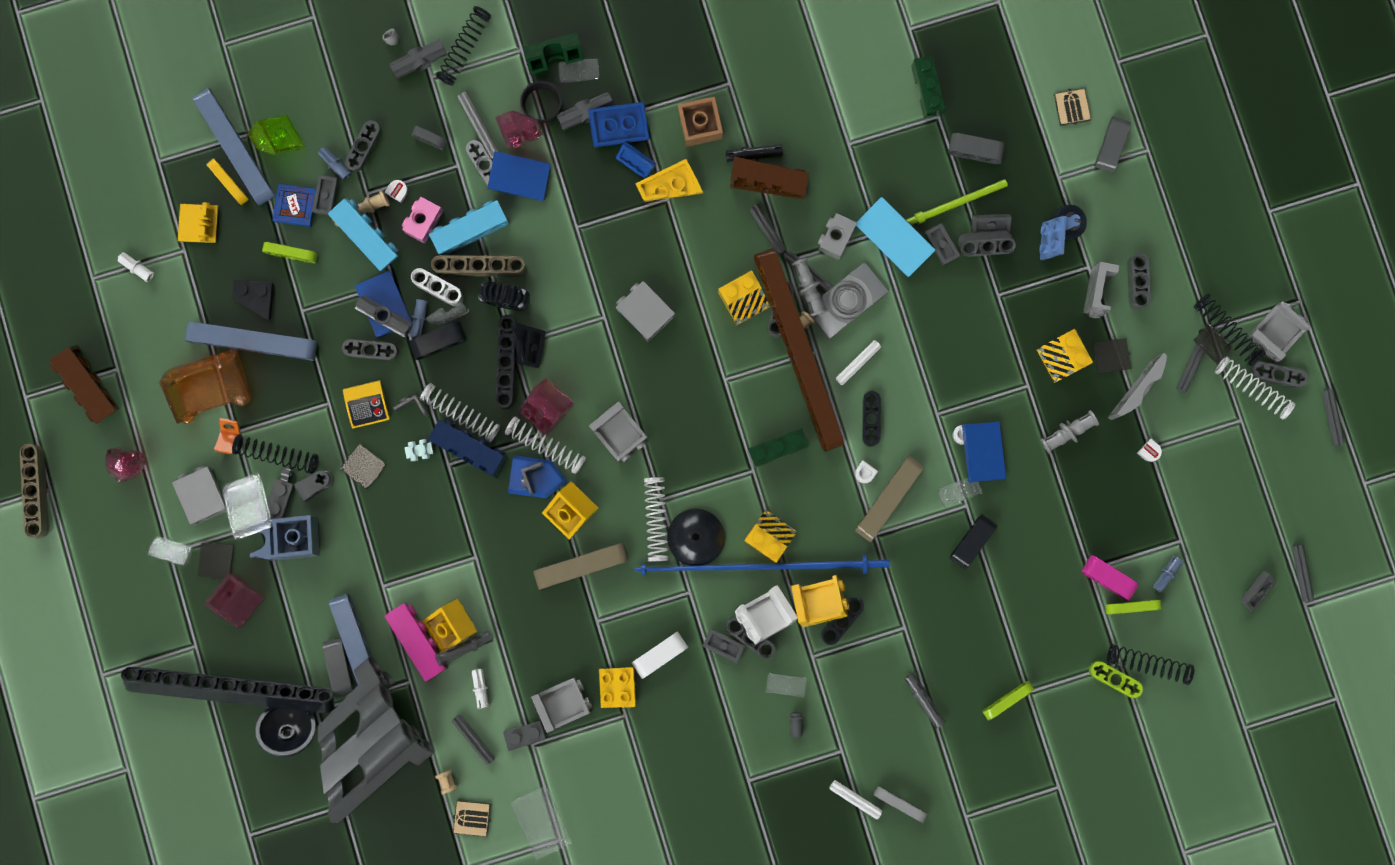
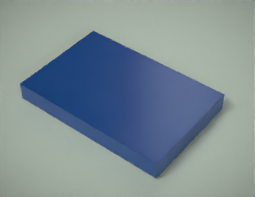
[588,102,650,148]
[487,151,550,201]
[355,271,412,338]
[962,422,1006,482]

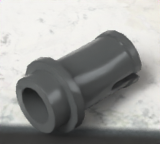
[788,712,804,737]

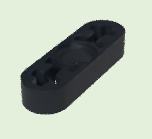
[862,391,881,447]

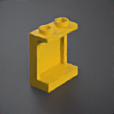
[791,575,849,627]

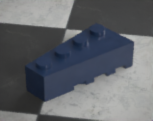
[428,419,508,479]

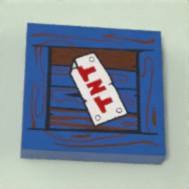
[272,184,316,227]

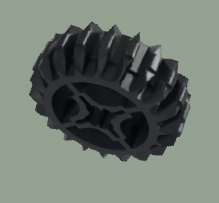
[478,281,530,311]

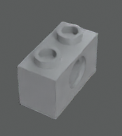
[817,213,857,260]

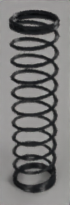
[436,6,492,86]
[1193,294,1266,366]
[232,434,318,474]
[1107,644,1195,685]

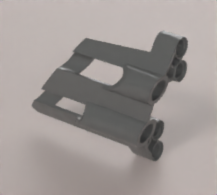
[318,657,434,823]

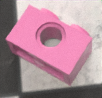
[402,197,444,244]

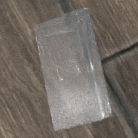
[147,536,193,566]
[766,673,807,697]

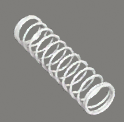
[1215,356,1295,420]
[420,383,500,442]
[505,416,586,475]
[644,477,669,561]

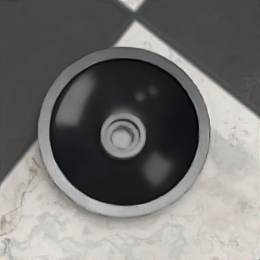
[667,509,725,566]
[255,707,316,757]

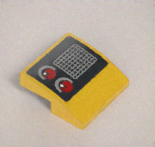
[343,380,390,429]

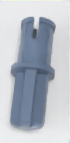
[318,147,351,181]
[410,299,428,338]
[1153,556,1184,592]

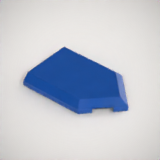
[508,455,568,498]

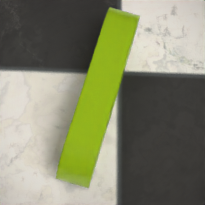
[262,242,318,263]
[1105,600,1162,615]
[1089,661,1143,698]
[982,681,1034,720]

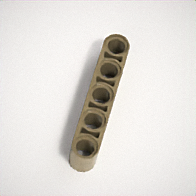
[431,255,526,277]
[20,444,49,539]
[855,455,925,542]
[533,543,629,590]

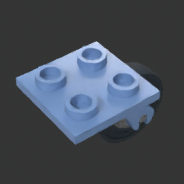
[1039,205,1087,260]

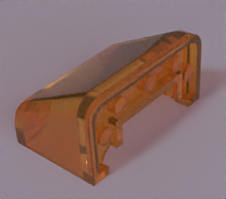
[159,349,252,424]

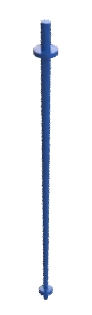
[634,554,890,575]

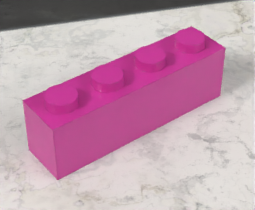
[384,603,448,682]

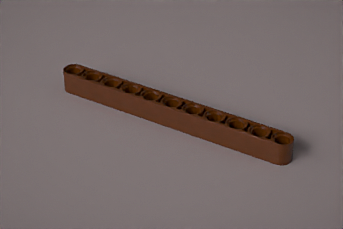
[754,248,844,452]

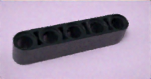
[495,315,517,410]

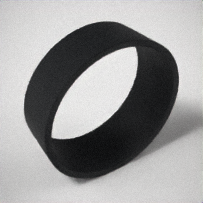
[520,81,562,123]

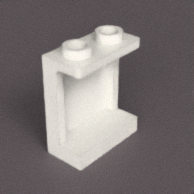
[735,585,798,645]

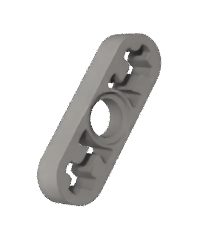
[466,140,492,186]
[873,786,928,823]

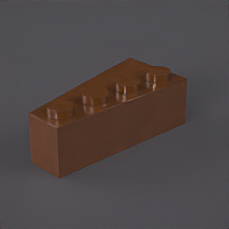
[730,156,809,200]
[49,345,119,424]

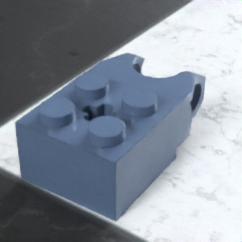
[249,515,320,561]

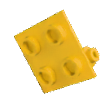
[178,202,218,243]
[599,667,637,708]

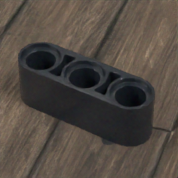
[409,322,467,360]
[949,514,998,570]
[821,597,864,645]

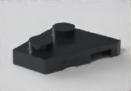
[232,280,274,320]
[511,322,546,368]

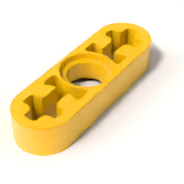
[206,158,249,206]

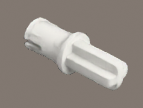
[118,252,154,282]
[472,669,489,709]

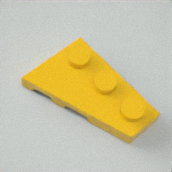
[635,159,703,202]

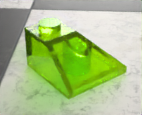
[247,115,305,155]

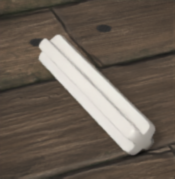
[836,340,881,385]
[829,780,882,819]

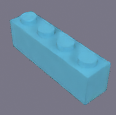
[328,198,399,271]
[429,200,509,256]

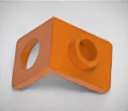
[214,418,241,454]

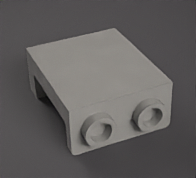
[1083,262,1119,318]
[616,281,675,342]
[1247,302,1311,363]
[589,401,648,462]
[172,465,231,525]
[531,677,592,733]

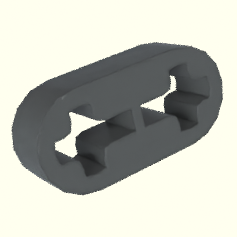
[411,126,447,150]

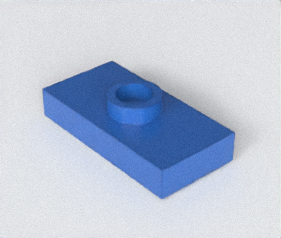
[616,142,656,179]

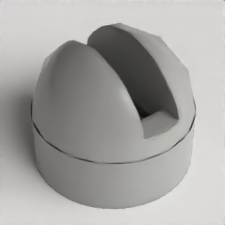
[382,29,399,45]

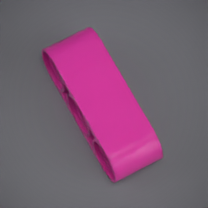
[1081,555,1139,601]

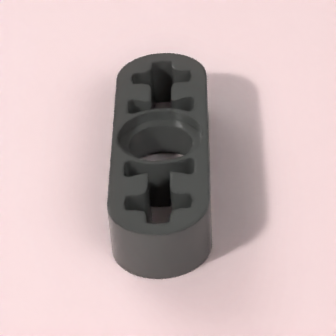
[345,120,381,172]
[342,339,399,361]
[1250,362,1308,388]

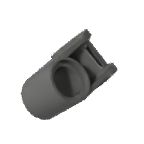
[294,471,334,502]

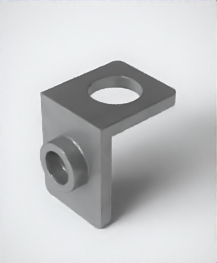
[393,395,429,417]
[520,462,544,495]

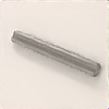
[458,92,498,160]

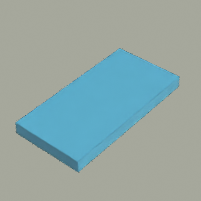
[856,197,936,277]

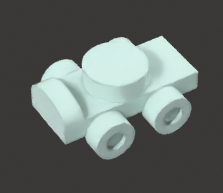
[405,439,433,462]

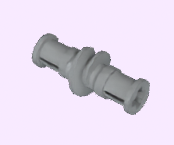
[791,258,827,317]
[1040,410,1099,454]

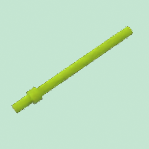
[906,179,1008,225]

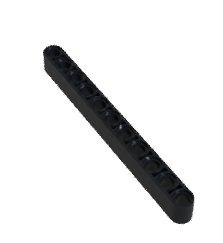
[121,666,335,713]

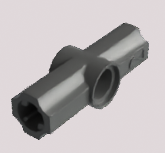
[390,39,448,79]
[557,92,614,131]
[355,295,413,338]

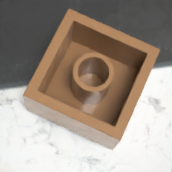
[678,97,723,147]

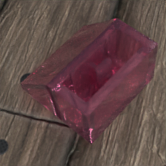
[495,110,543,148]
[518,378,574,436]
[204,573,265,628]

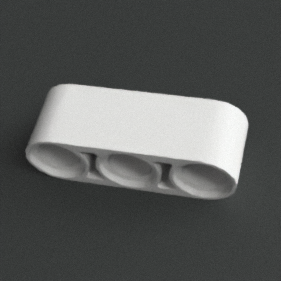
[411,268,464,306]
[632,631,688,679]

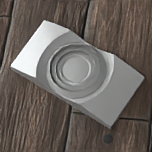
[806,263,889,339]
[1108,353,1167,420]

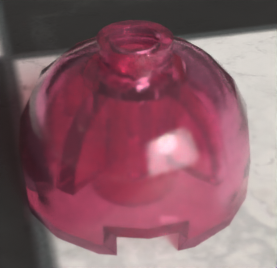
[105,448,146,482]

